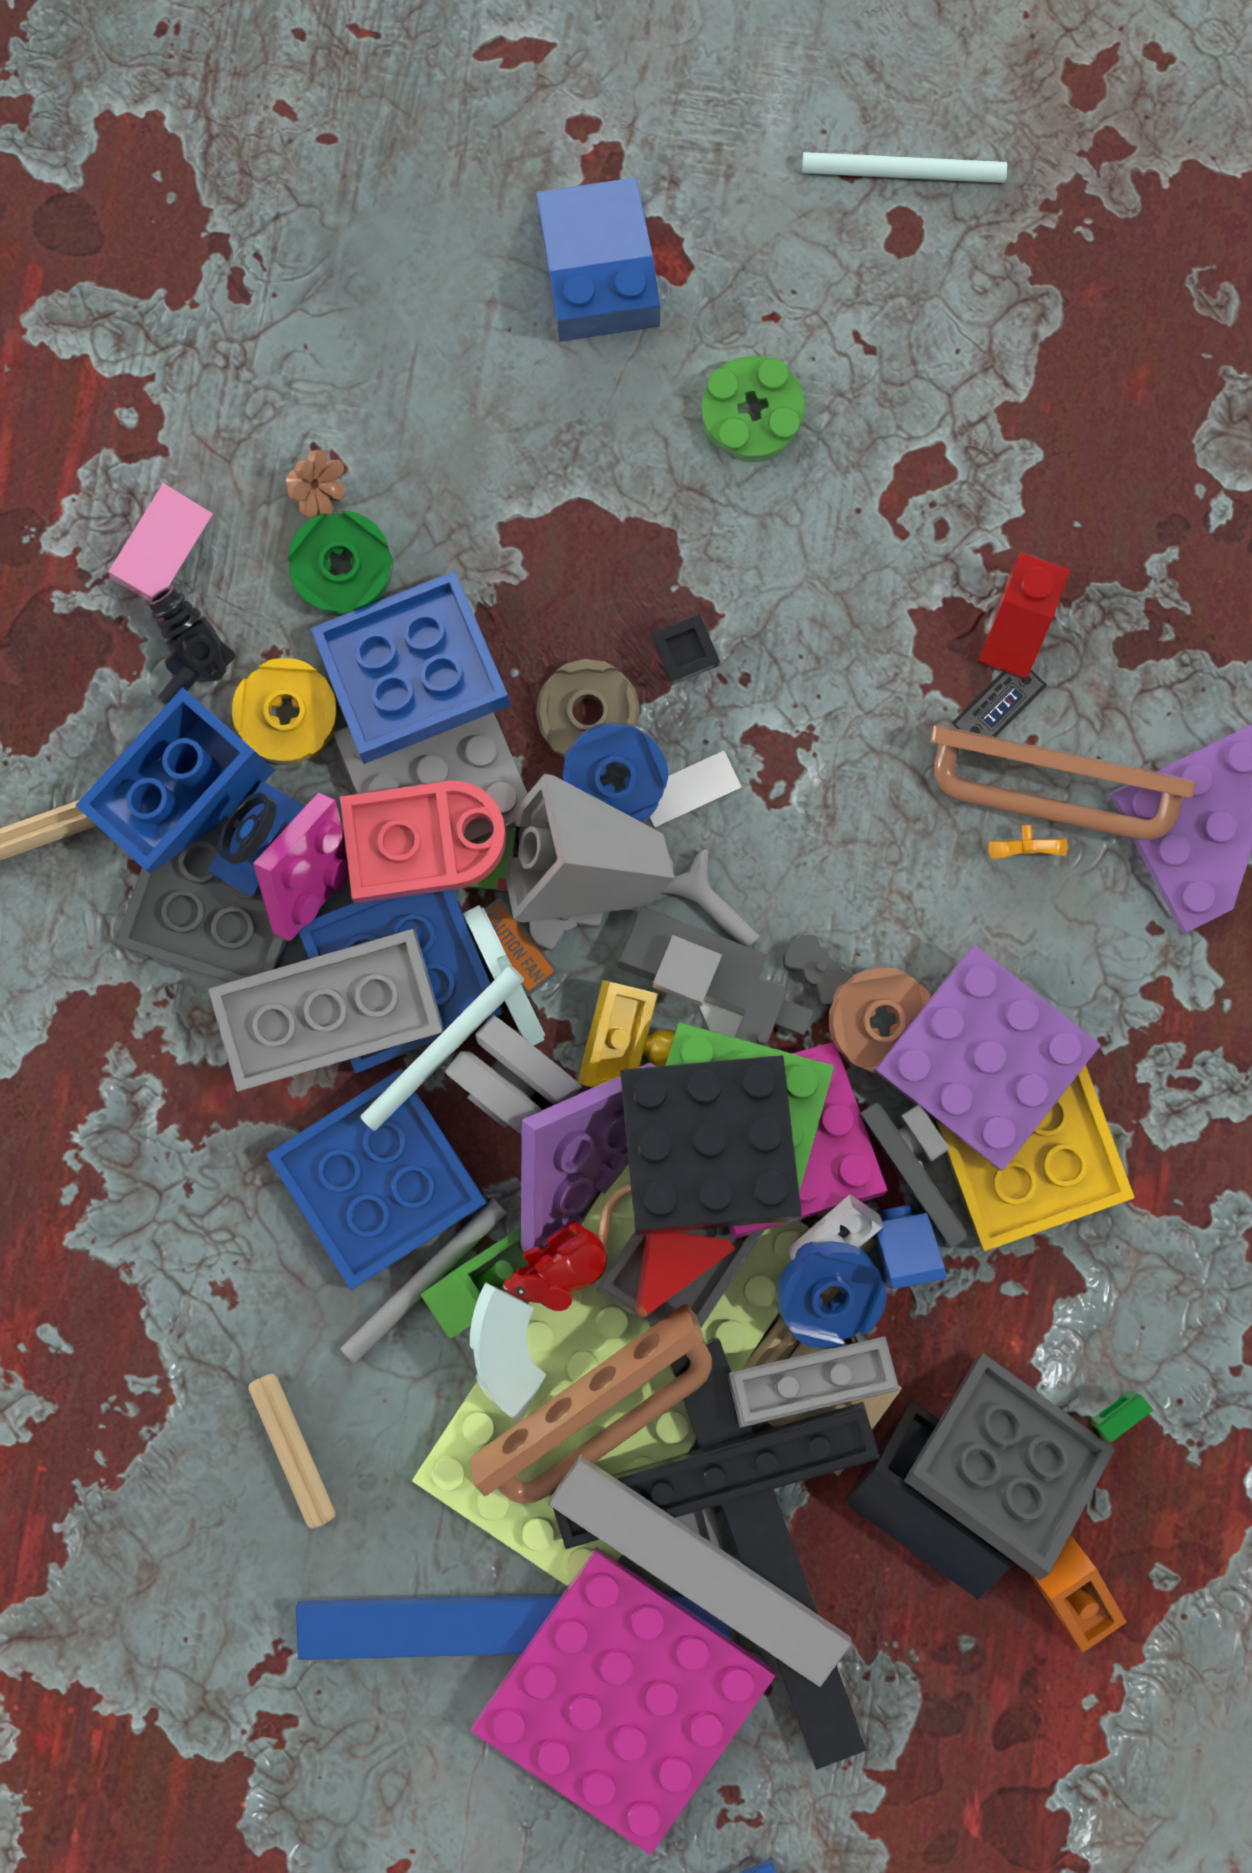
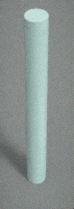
[802,152,1007,183]
[361,965,524,1131]

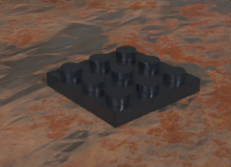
[620,1055,802,1235]

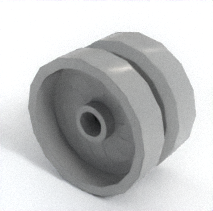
[444,1014,582,1135]

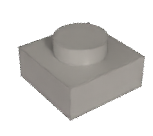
[897,1105,950,1162]

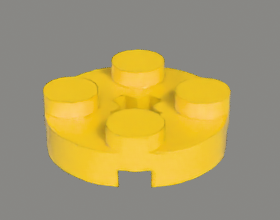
[232,658,339,765]

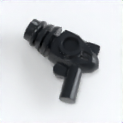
[148,586,236,705]

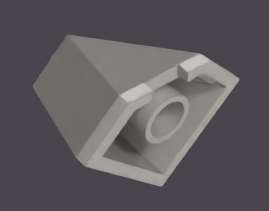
[505,774,675,922]

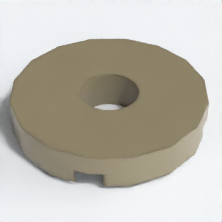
[536,659,640,757]

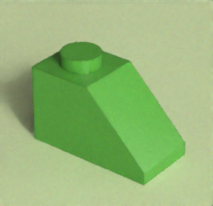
[420,1227,528,1339]

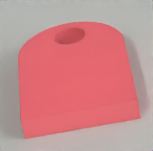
[340,781,506,904]

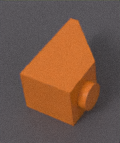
[1028,1534,1127,1653]

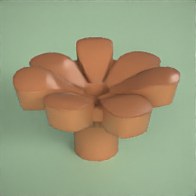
[286,450,345,519]

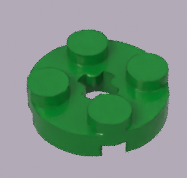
[288,511,394,616]

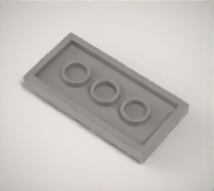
[208,929,444,1092]

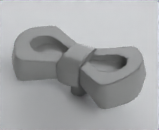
[529,912,604,951]

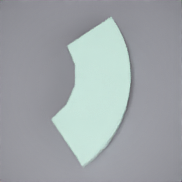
[463,905,545,1045]
[470,1282,546,1422]

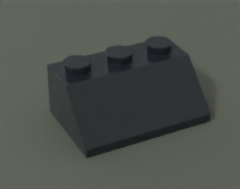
[844,1399,1013,1600]

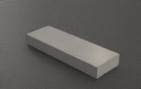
[727,1336,899,1428]

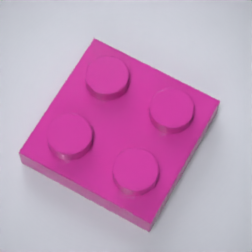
[253,792,349,941]

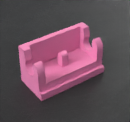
[109,483,213,601]

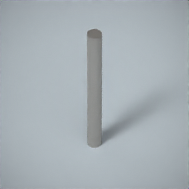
[340,1198,507,1363]

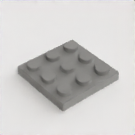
[333,712,528,843]

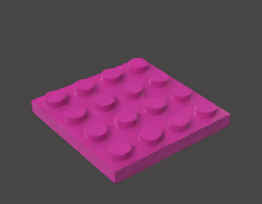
[471,1547,776,1855]

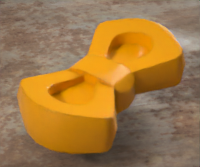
[988,825,1068,860]

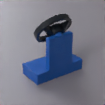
[206,780,305,900]

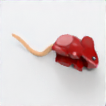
[503,1184,631,1311]

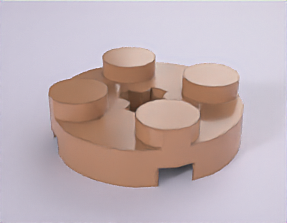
[829,968,931,1073]

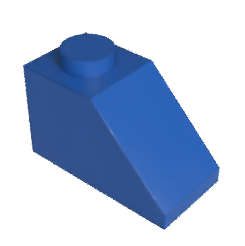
[872,1204,947,1289]

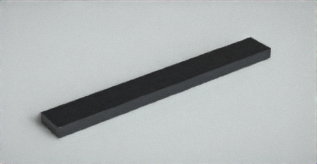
[670,1337,867,1770]

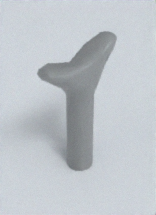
[660,849,760,948]

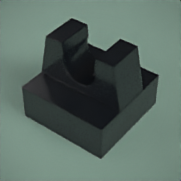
[651,614,720,686]

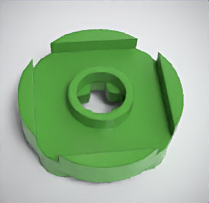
[701,356,805,462]

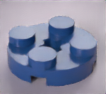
[562,722,668,822]
[776,1242,887,1349]

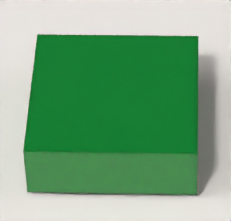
[1089,1391,1153,1443]

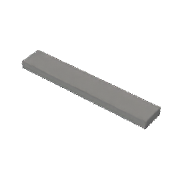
[548,1455,852,1687]

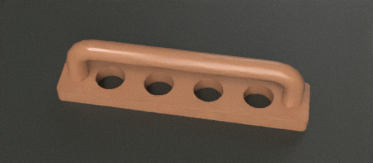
[930,724,1196,840]
[470,1304,712,1504]

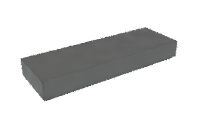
[860,1103,967,1248]

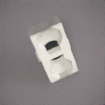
[787,1194,883,1261]

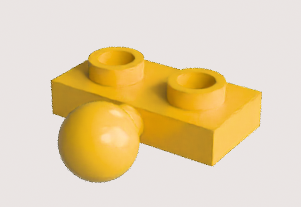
[577,980,676,1088]

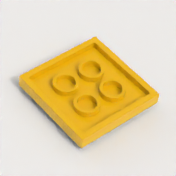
[933,1065,1135,1252]

